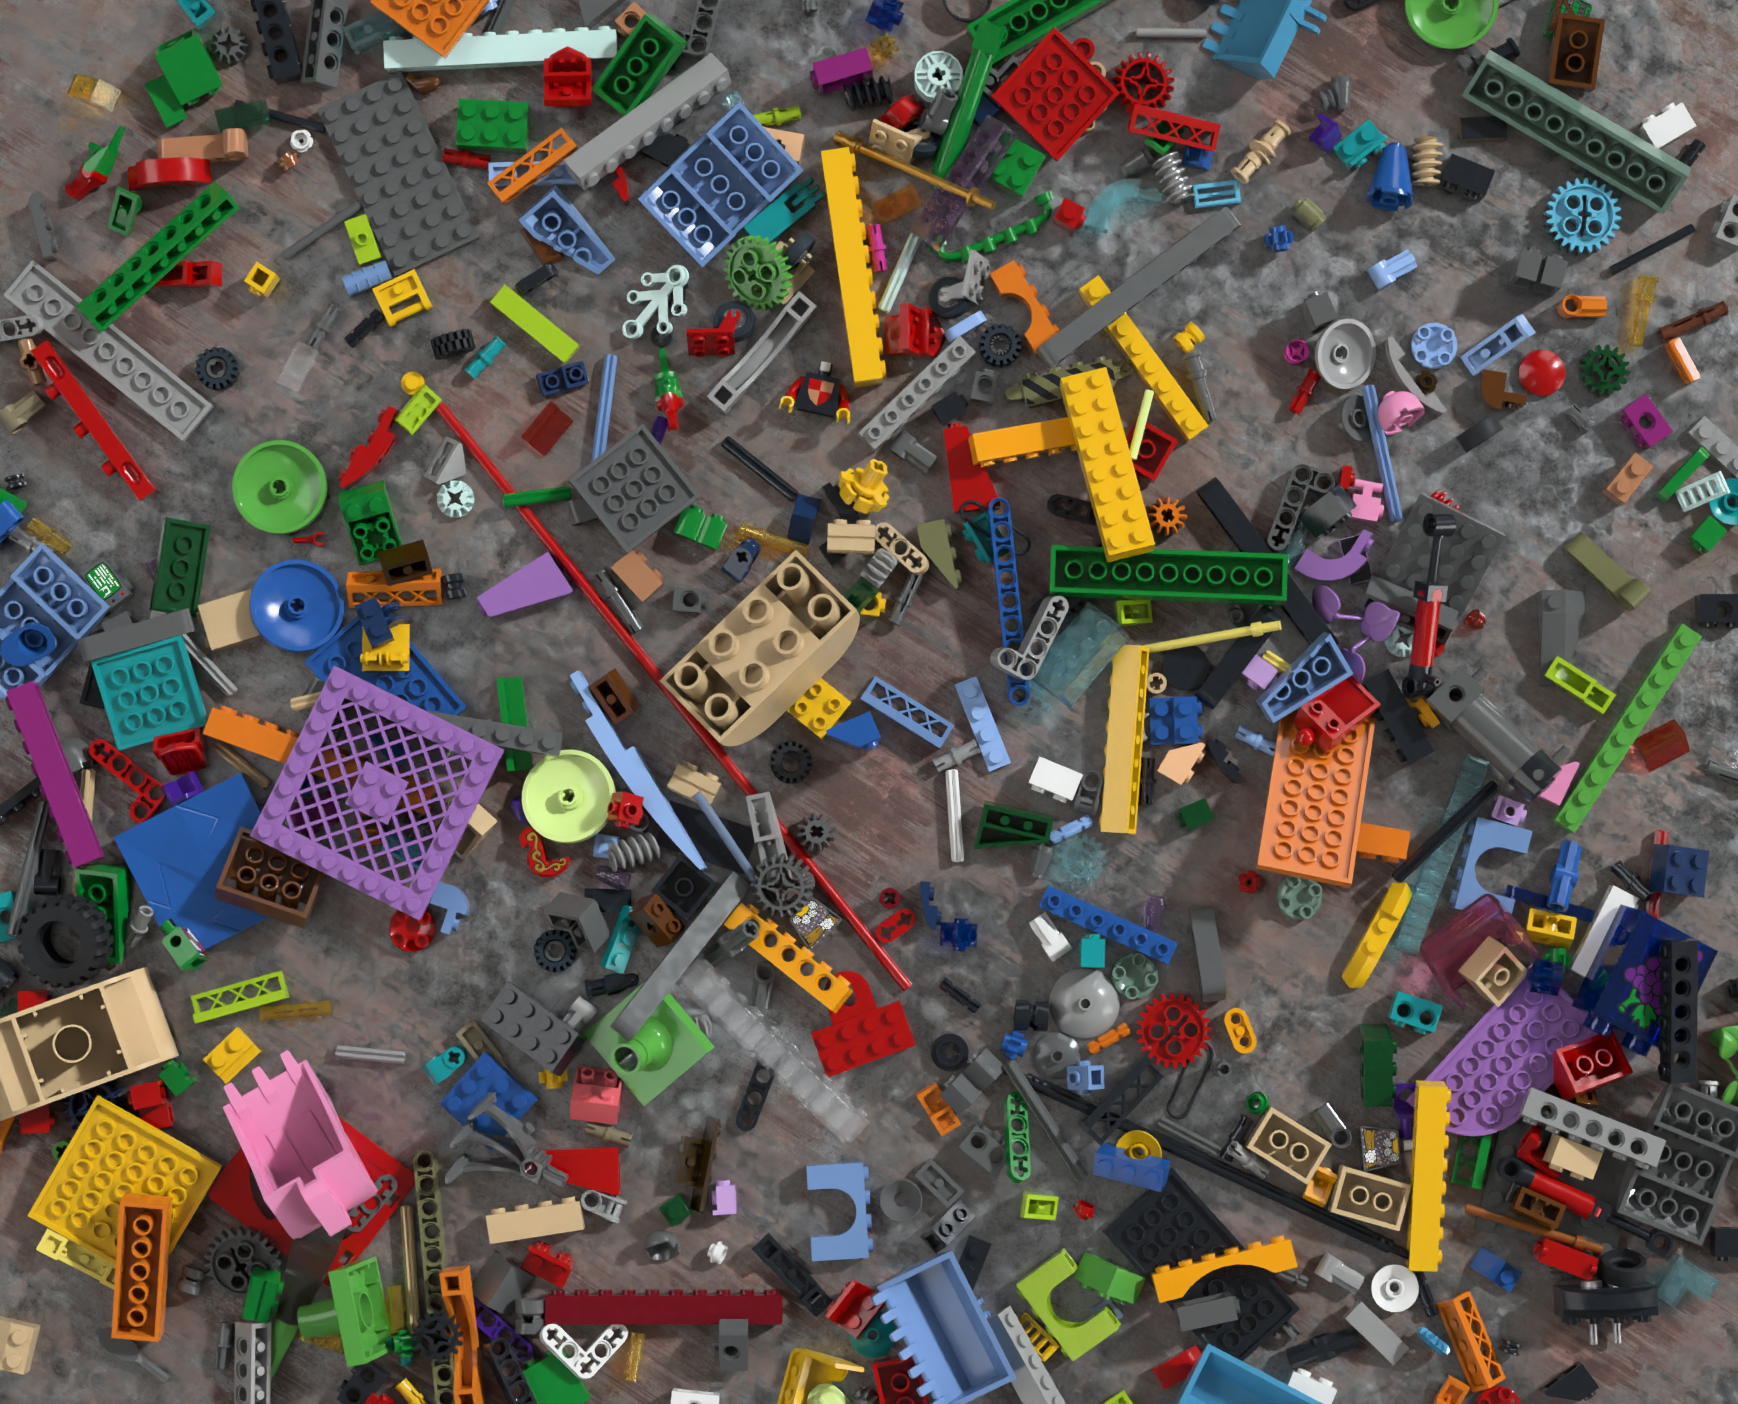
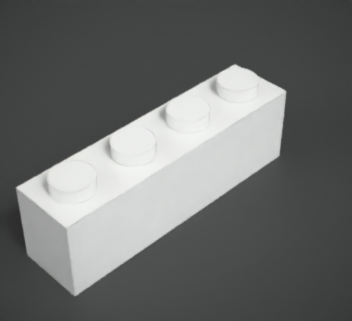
[1567,885,1639,982]

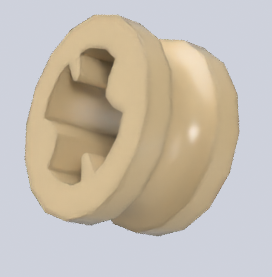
[1147,673,1167,694]

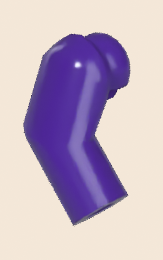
[510,796,531,826]

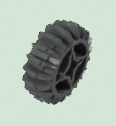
[750,853,815,917]

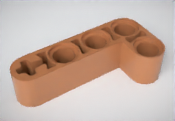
[157,128,249,163]

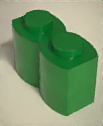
[674,505,728,551]

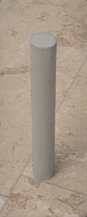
[1136,28,1206,38]

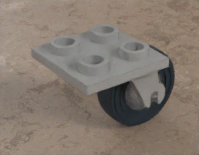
[929,250,990,319]

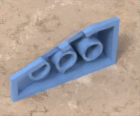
[518,184,616,274]

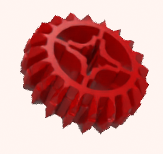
[1112,52,1175,109]

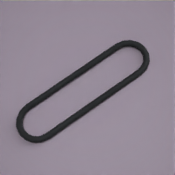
[960,500,1031,556]
[1167,1042,1214,1119]

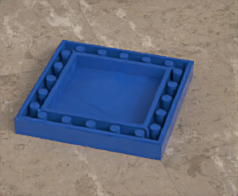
[113,773,268,949]

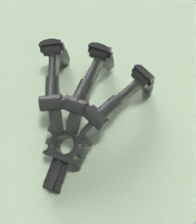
[445,1092,568,1187]

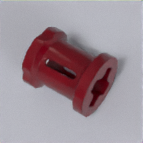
[879,888,900,909]

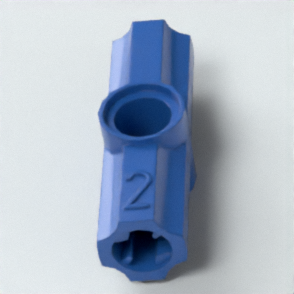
[1546,841,1582,912]

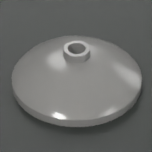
[1315,318,1376,389]
[1049,968,1120,1039]

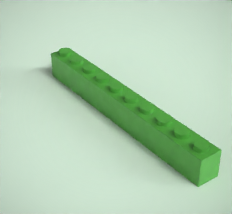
[1550,623,1702,833]

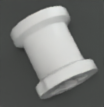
[1698,1080,1720,1098]

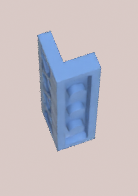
[860,676,955,749]

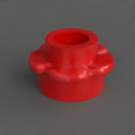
[1238,870,1261,894]
[1072,1200,1095,1220]

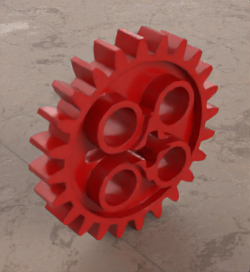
[1135,992,1212,1069]

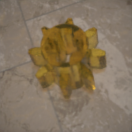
[870,31,899,62]

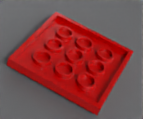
[990,27,1120,161]

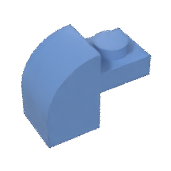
[430,881,469,935]

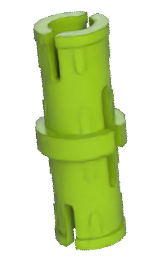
[753,104,802,127]

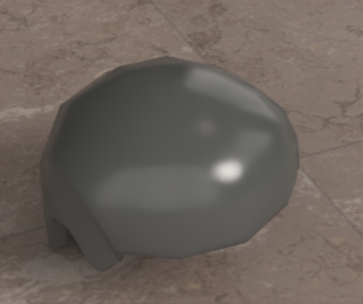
[643,1230,680,1261]

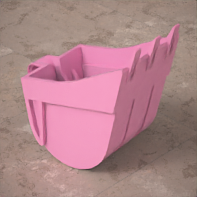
[223,1050,378,1240]

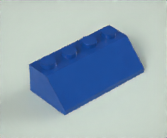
[826,711,881,753]

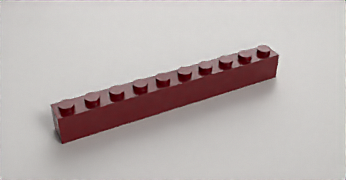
[545,1289,783,1324]

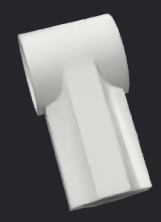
[1029,912,1072,962]

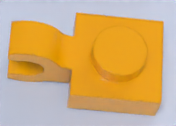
[1405,698,1440,729]

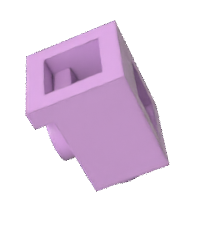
[1488,795,1527,827]
[712,1180,737,1215]

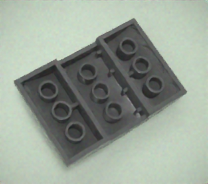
[1616,1083,1738,1246]

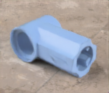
[1367,249,1417,290]

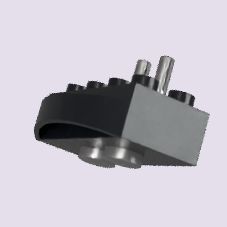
[1553,1279,1659,1345]

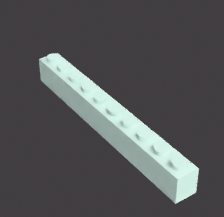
[383,26,618,73]

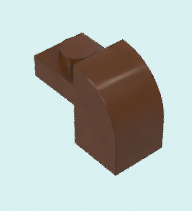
[1478,369,1527,413]

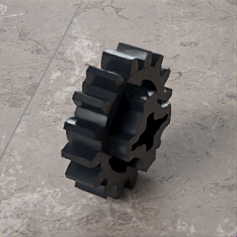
[412,1310,464,1363]

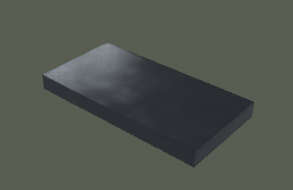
[656,800,755,874]

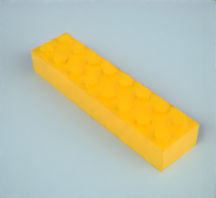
[1060,367,1155,562]

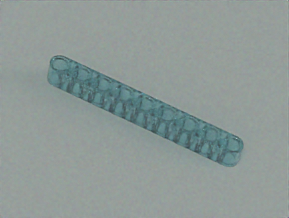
[1393,753,1489,956]

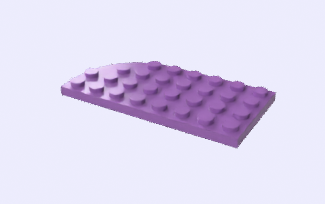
[1406,963,1603,1137]

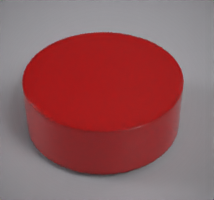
[1073,38,1095,61]

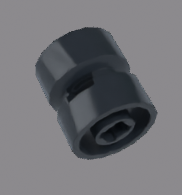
[1014,999,1049,1032]

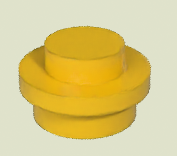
[401,372,425,395]

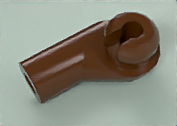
[405,72,441,94]

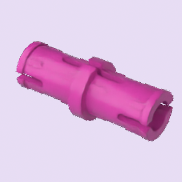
[866,224,888,273]

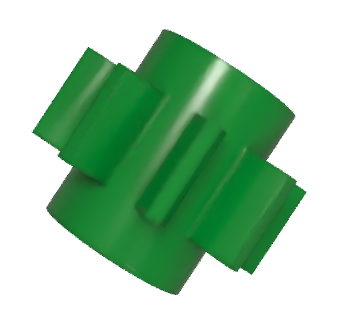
[1542,948,1572,972]
[391,1329,418,1358]

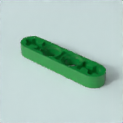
[1003,1091,1031,1183]

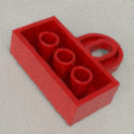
[811,971,916,1078]

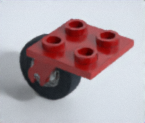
[686,301,755,357]

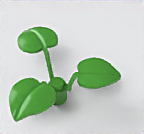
[1709,1025,1738,1106]

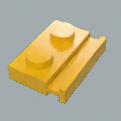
[203,1027,262,1084]

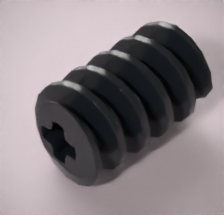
[843,75,893,111]

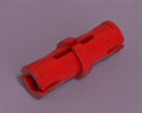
[442,148,491,170]

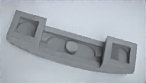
[1385,335,1447,416]

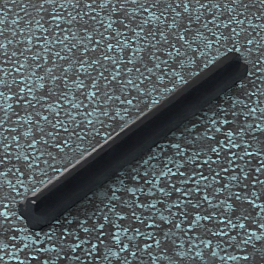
[1391,780,1500,883]

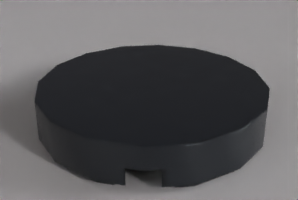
[1162,645,1209,690]

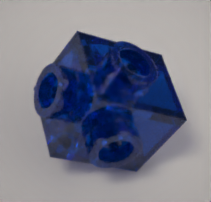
[866,0,905,33]
[940,918,978,952]
[1526,959,1563,996]

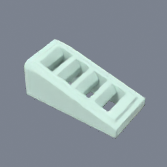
[1675,471,1730,512]

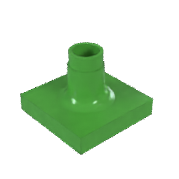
[584,982,714,1106]
[297,1256,392,1367]

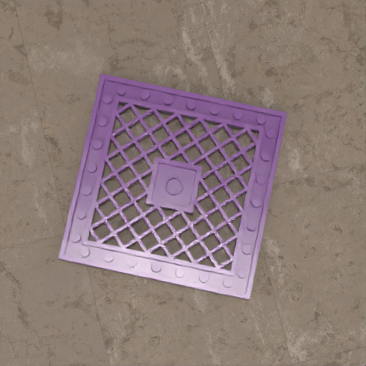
[250,666,505,920]

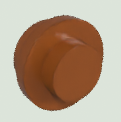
[277,152,299,172]

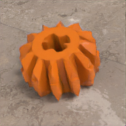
[1147,496,1187,537]

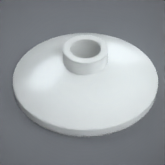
[1371,1264,1419,1312]

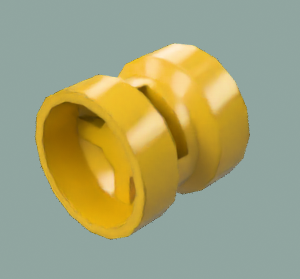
[1173,321,1205,354]

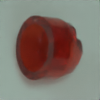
[1465,609,1486,630]

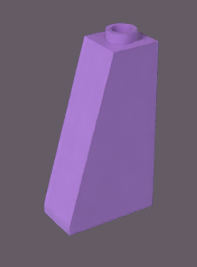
[477,552,575,619]

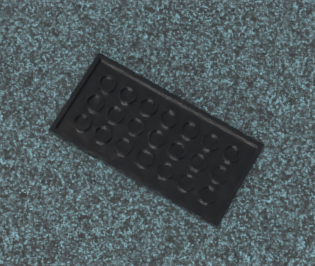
[1102,1167,1300,1361]

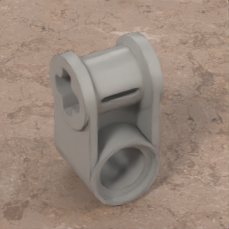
[581,1189,628,1223]

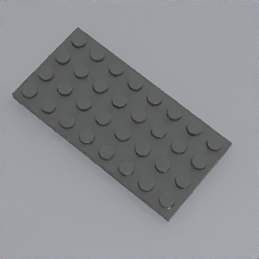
[317,71,480,277]

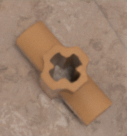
[18,337,47,387]

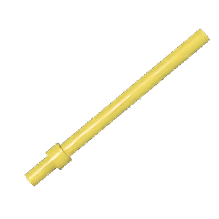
[1143,621,1281,654]

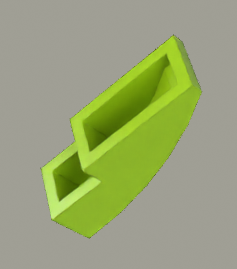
[1544,656,1616,716]

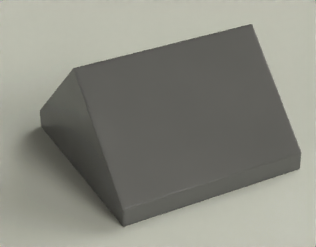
[472,1251,535,1316]

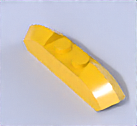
[1341,882,1412,988]

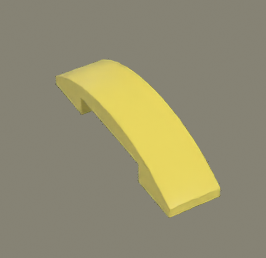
[36,1228,116,1290]

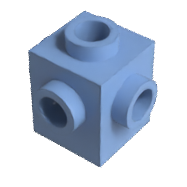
[1067,1060,1104,1094]

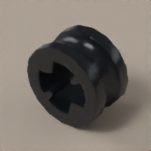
[650,326,672,348]
[4,474,27,491]
[1498,1338,1522,1357]

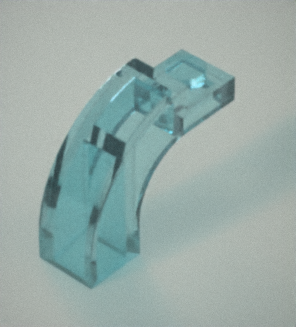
[1084,179,1163,234]

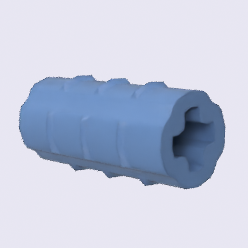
[342,260,393,296]

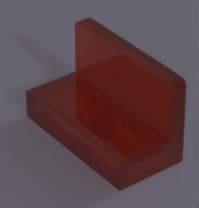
[521,401,573,456]
[1633,719,1690,772]

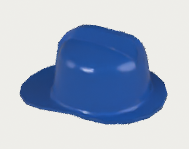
[0,622,56,666]

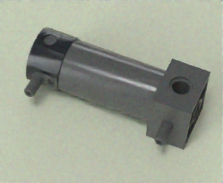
[1427,667,1570,802]

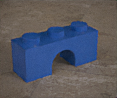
[1092,1143,1171,1192]

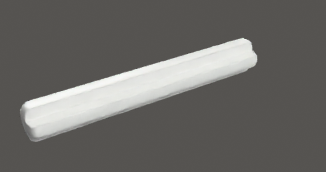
[945,769,964,862]

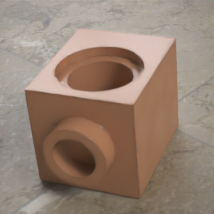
[615,1,647,40]

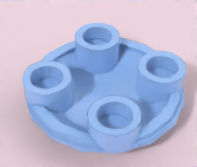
[1411,323,1457,369]

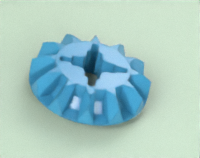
[1417,1327,1450,1356]

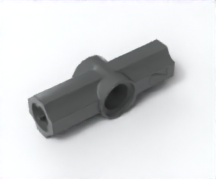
[703,920,759,968]

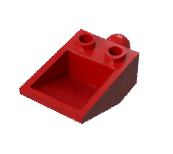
[1293,675,1381,754]

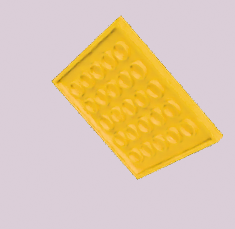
[27,1095,223,1265]

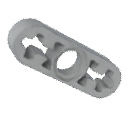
[0,314,44,342]

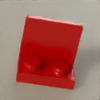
[520,1240,576,1289]
[825,1279,885,1339]

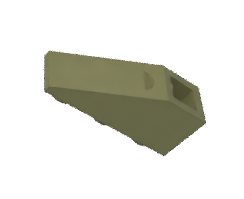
[916,519,962,590]

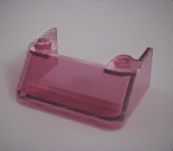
[1419,894,1539,1010]

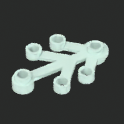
[622,265,689,339]

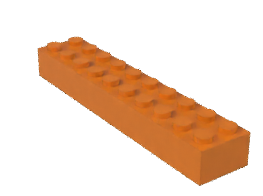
[203,705,438,815]

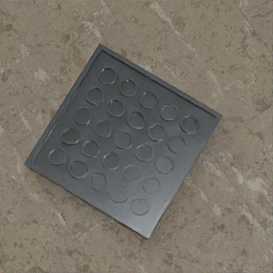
[1474,1105,1642,1261]

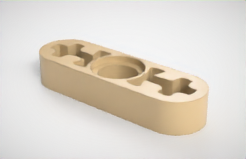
[875,522,929,575]

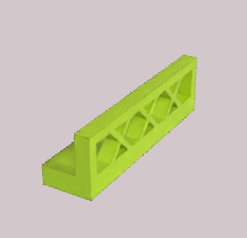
[190,970,290,1024]

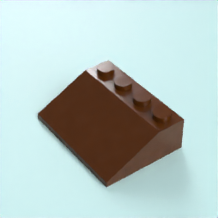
[215,827,325,929]

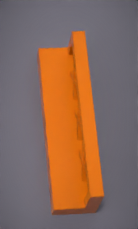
[487,127,578,206]
[346,569,443,608]
[1436,1290,1506,1392]

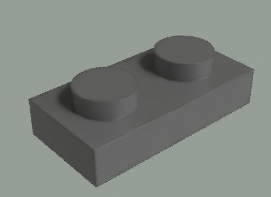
[914,1158,964,1208]

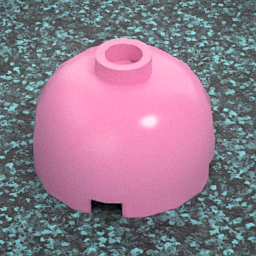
[1378,391,1425,435]

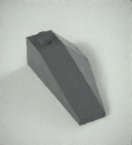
[1537,590,1585,686]

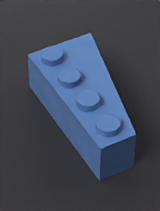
[1256,632,1353,723]

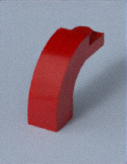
[128,157,211,191]

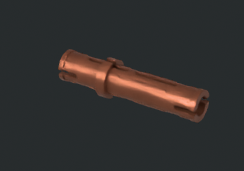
[1658,301,1729,342]

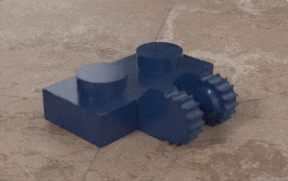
[354,597,406,649]

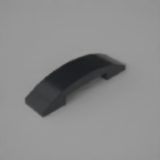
[751,1232,833,1317]

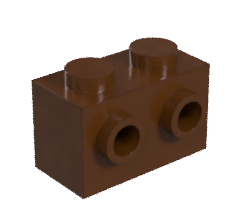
[589,668,642,725]

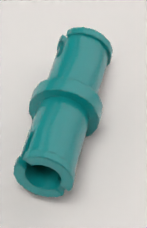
[464,335,507,380]

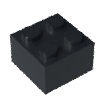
[651,854,718,920]

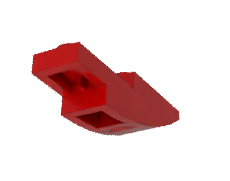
[338,405,399,490]

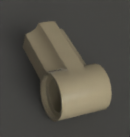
[0,389,47,435]

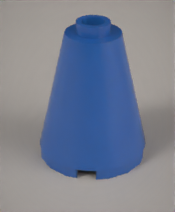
[1366,143,1413,211]

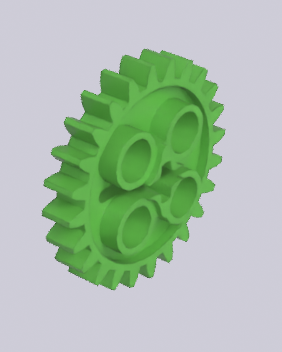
[723,235,793,311]

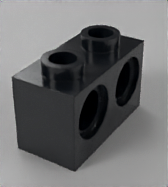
[336,1361,390,1404]

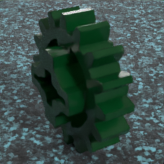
[1578,344,1630,396]

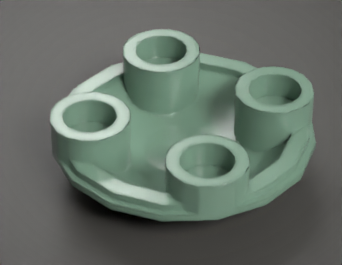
[1276,876,1322,920]
[1112,953,1158,999]

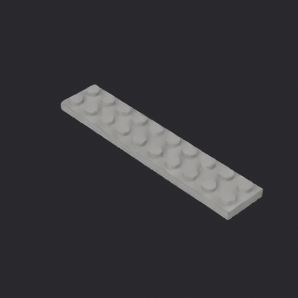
[3,260,214,442]

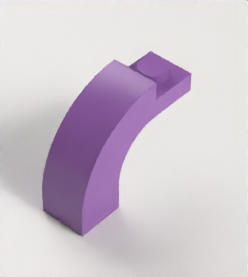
[1294,529,1374,582]

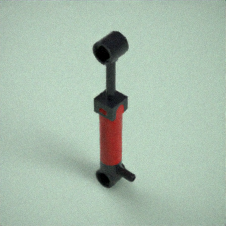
[1402,513,1456,699]
[1496,1156,1673,1255]

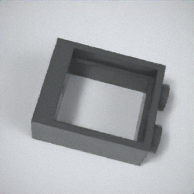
[1173,1291,1241,1332]

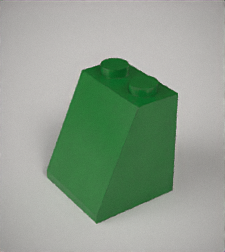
[154,28,223,106]

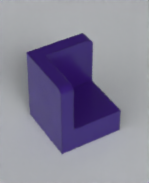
[1308,113,1342,154]
[162,771,204,807]

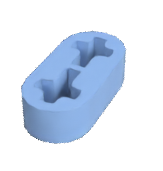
[944,311,987,344]

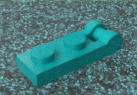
[600,905,640,974]

